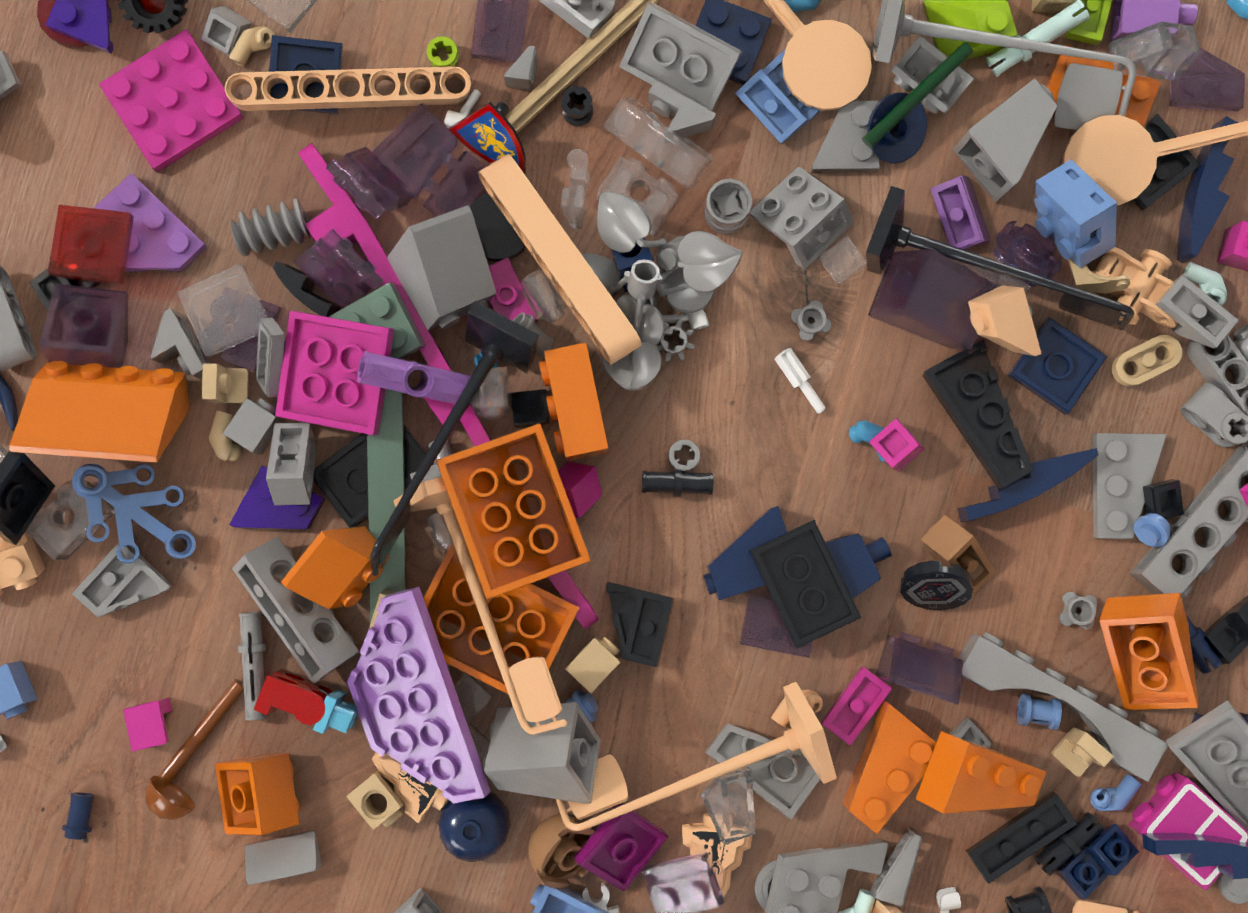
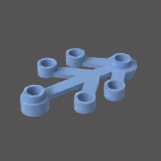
[72,463,196,564]

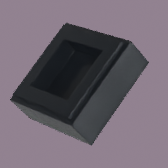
[1143,479,1184,519]

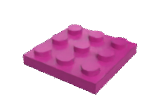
[99,29,244,172]
[275,311,394,435]

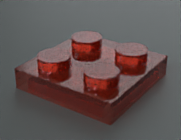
[48,204,134,284]

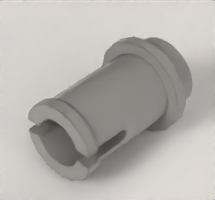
[512,313,554,356]

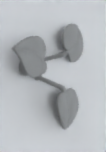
[597,191,743,345]
[582,254,714,391]

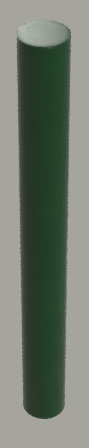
[862,42,973,148]

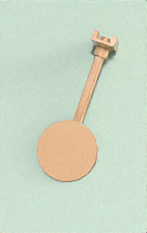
[763,0,872,111]
[1063,115,1248,206]

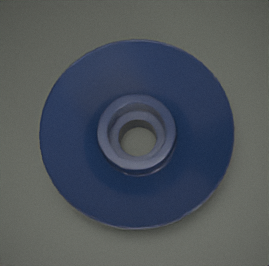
[867,92,927,163]

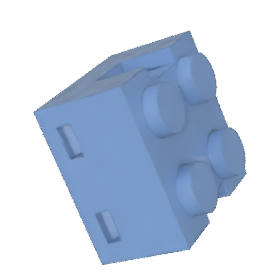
[1034,159,1117,268]

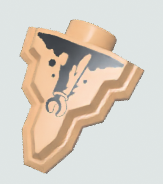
[372,752,447,823]
[682,813,753,903]

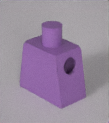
[1110,0,1198,45]

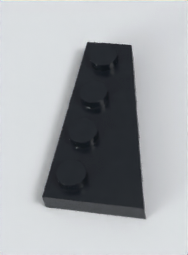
[923,339,1033,491]

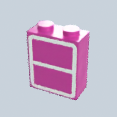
[1128,772,1248,890]

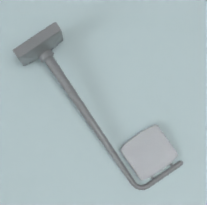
[871,0,1136,130]

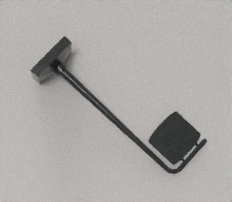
[866,186,1135,330]
[370,301,539,576]
[0,450,56,545]

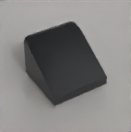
[512,389,550,427]

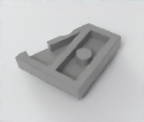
[72,543,174,617]

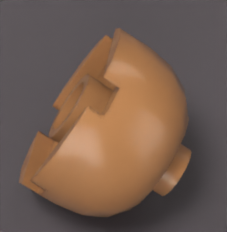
[528,813,596,889]

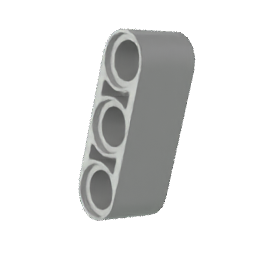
[0,266,37,371]
[1187,334,1248,416]

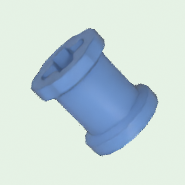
[1017,694,1062,730]

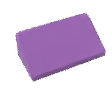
[930,175,991,250]

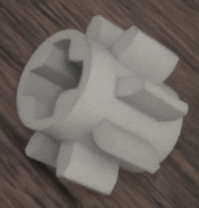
[657,319,695,363]

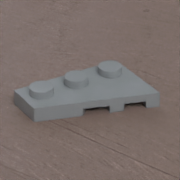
[1092,433,1167,539]
[705,724,833,819]

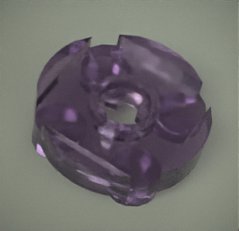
[993,221,1062,287]

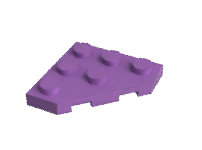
[54,173,207,272]

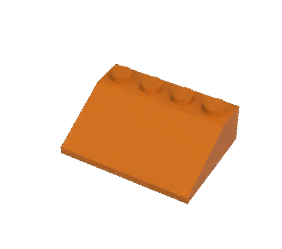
[9,361,190,462]
[436,423,591,600]
[423,544,579,695]

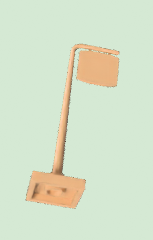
[393,477,567,735]
[556,682,837,831]

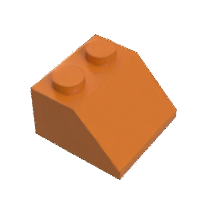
[281,526,390,609]
[215,753,299,835]

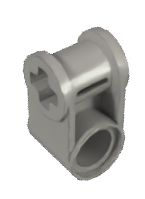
[1180,383,1248,448]

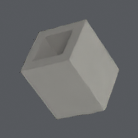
[223,398,284,455]

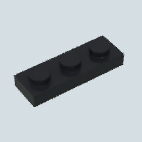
[965,792,1077,884]

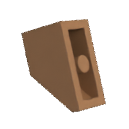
[920,515,997,596]

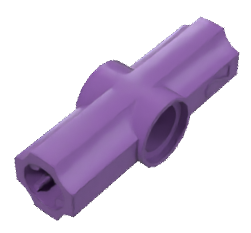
[357,351,471,404]

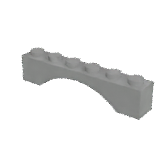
[951,632,1168,782]

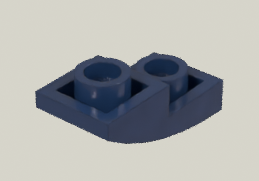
[1055,824,1139,899]

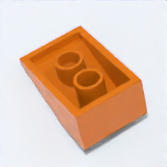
[1099,593,1199,710]

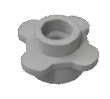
[791,300,831,341]
[1059,592,1097,630]

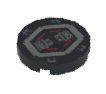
[900,561,973,611]

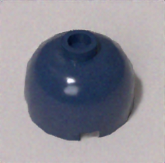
[439,791,510,862]

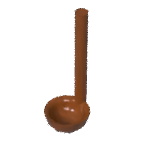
[145,679,244,820]

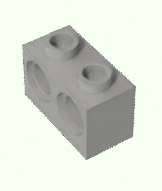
[266,422,317,506]

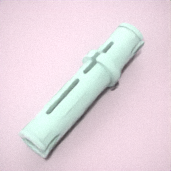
[986,0,1090,77]

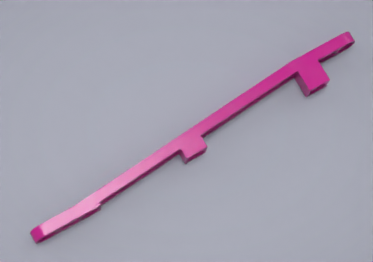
[298,143,600,629]

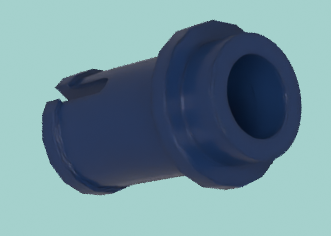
[62,792,95,840]

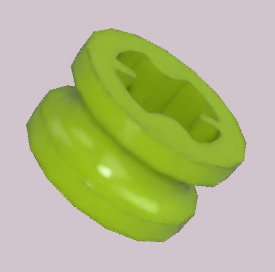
[426,36,459,67]

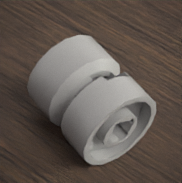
[704,179,752,235]

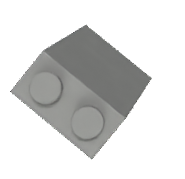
[952,78,1057,203]
[387,205,497,331]
[483,702,601,804]

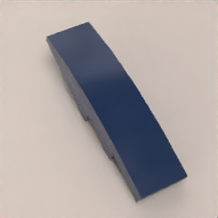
[1177,116,1238,263]
[957,448,1098,522]
[1142,833,1248,879]

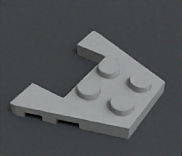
[765,839,888,913]

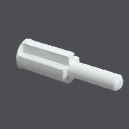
[774,348,826,413]

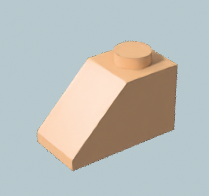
[968,285,1042,356]

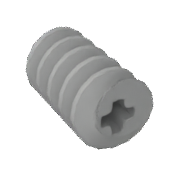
[230,198,310,257]

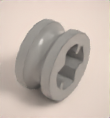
[668,439,700,472]

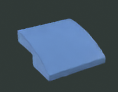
[735,50,822,145]

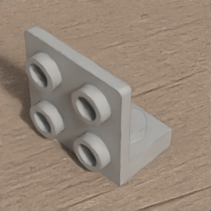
[750,167,854,270]

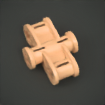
[1092,247,1178,328]

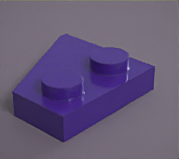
[45,0,113,54]
[229,465,326,529]

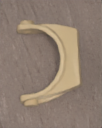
[1068,259,1131,294]

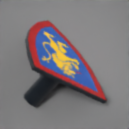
[448,102,526,174]

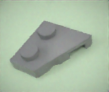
[811,100,880,172]

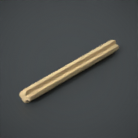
[505,0,659,134]

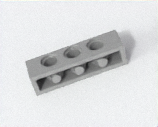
[232,536,359,685]

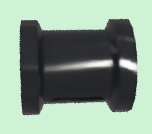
[561,86,593,127]
[1005,886,1052,913]

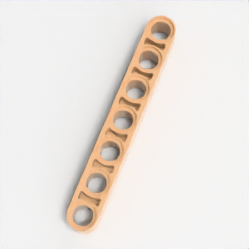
[225,67,471,111]
[478,154,642,365]

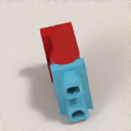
[253,669,359,734]

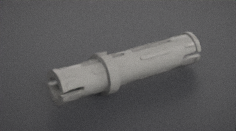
[238,611,268,721]

